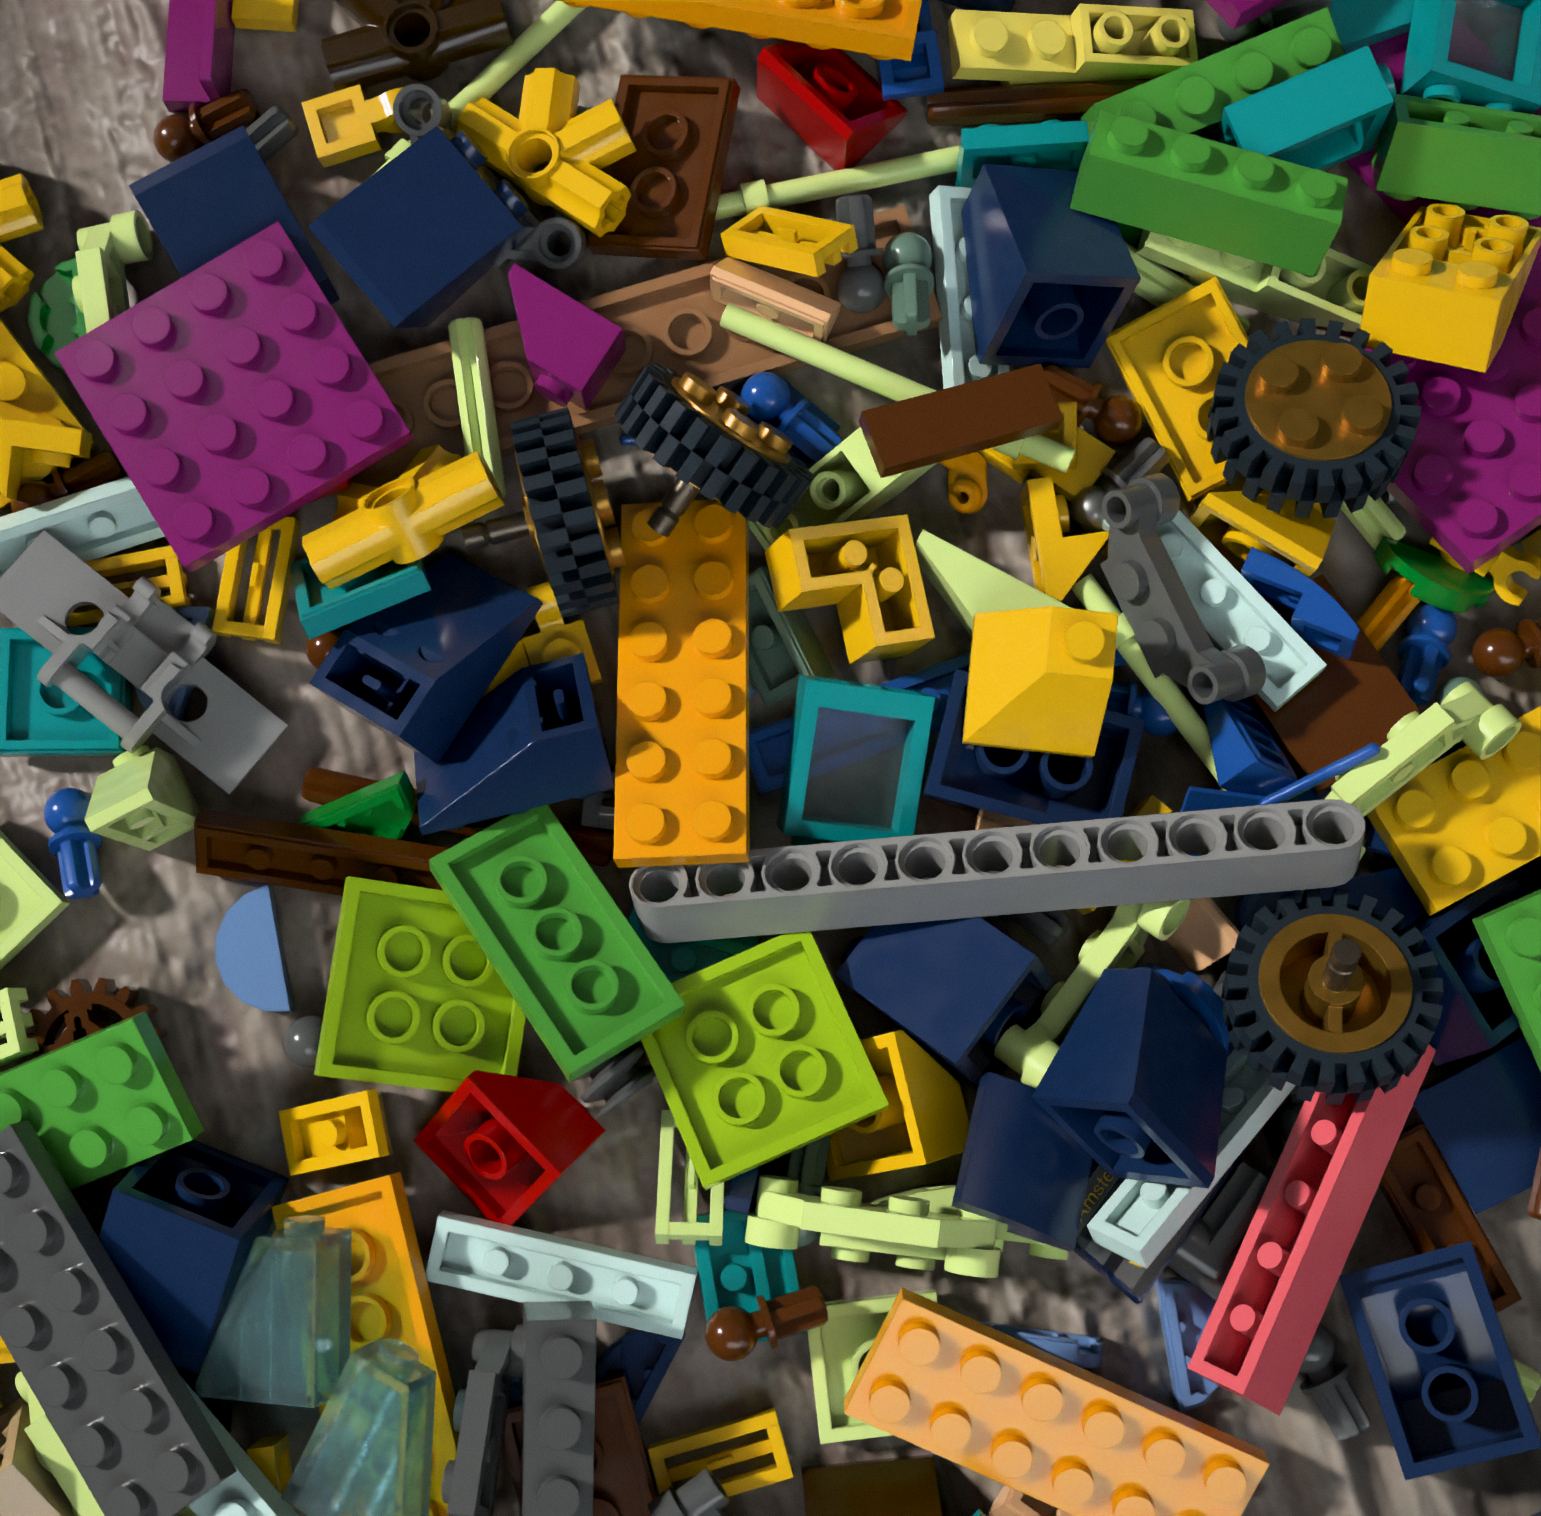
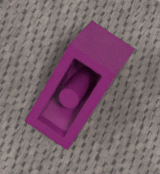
[508,263,626,411]

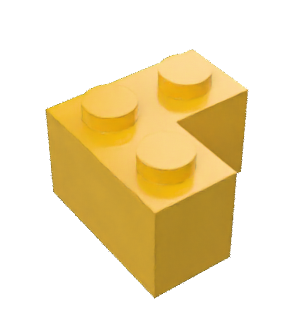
[765,514,935,665]

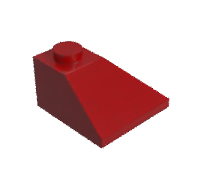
[413,1070,606,1226]

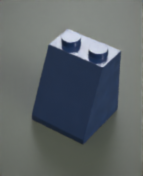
[129,125,340,305]
[308,126,534,328]
[961,164,1141,368]
[835,878,1056,1089]
[1032,966,1228,1189]
[99,1140,289,1374]

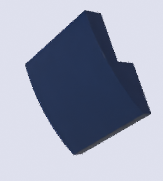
[1414,1034,1541,1214]
[952,1072,1093,1252]

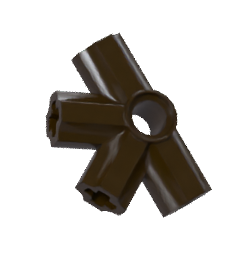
[321,0,513,91]

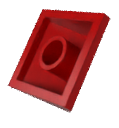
[757,40,908,170]

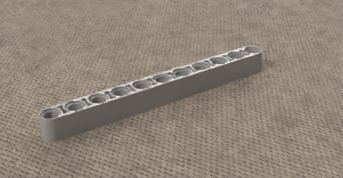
[629,799,1365,943]

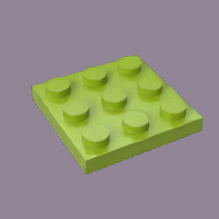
[314,876,526,1092]
[641,931,889,1190]

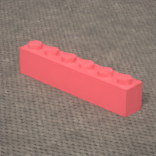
[1187,1044,1436,1416]

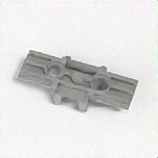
[0,530,289,795]

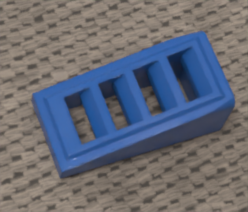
[1203,699,1298,796]

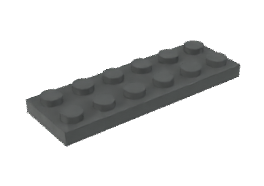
[0,1120,237,1516]

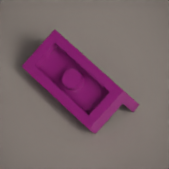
[162,0,235,112]

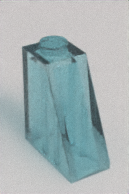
[196,1215,351,1408]
[281,1338,436,1516]

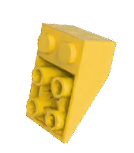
[1360,203,1541,373]

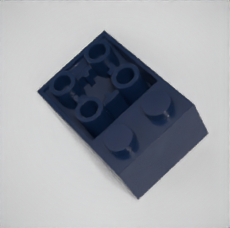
[309,552,543,765]
[414,653,615,835]

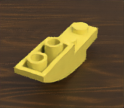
[947,3,1198,85]

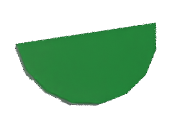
[28,258,87,372]
[1373,536,1495,613]
[296,770,415,840]

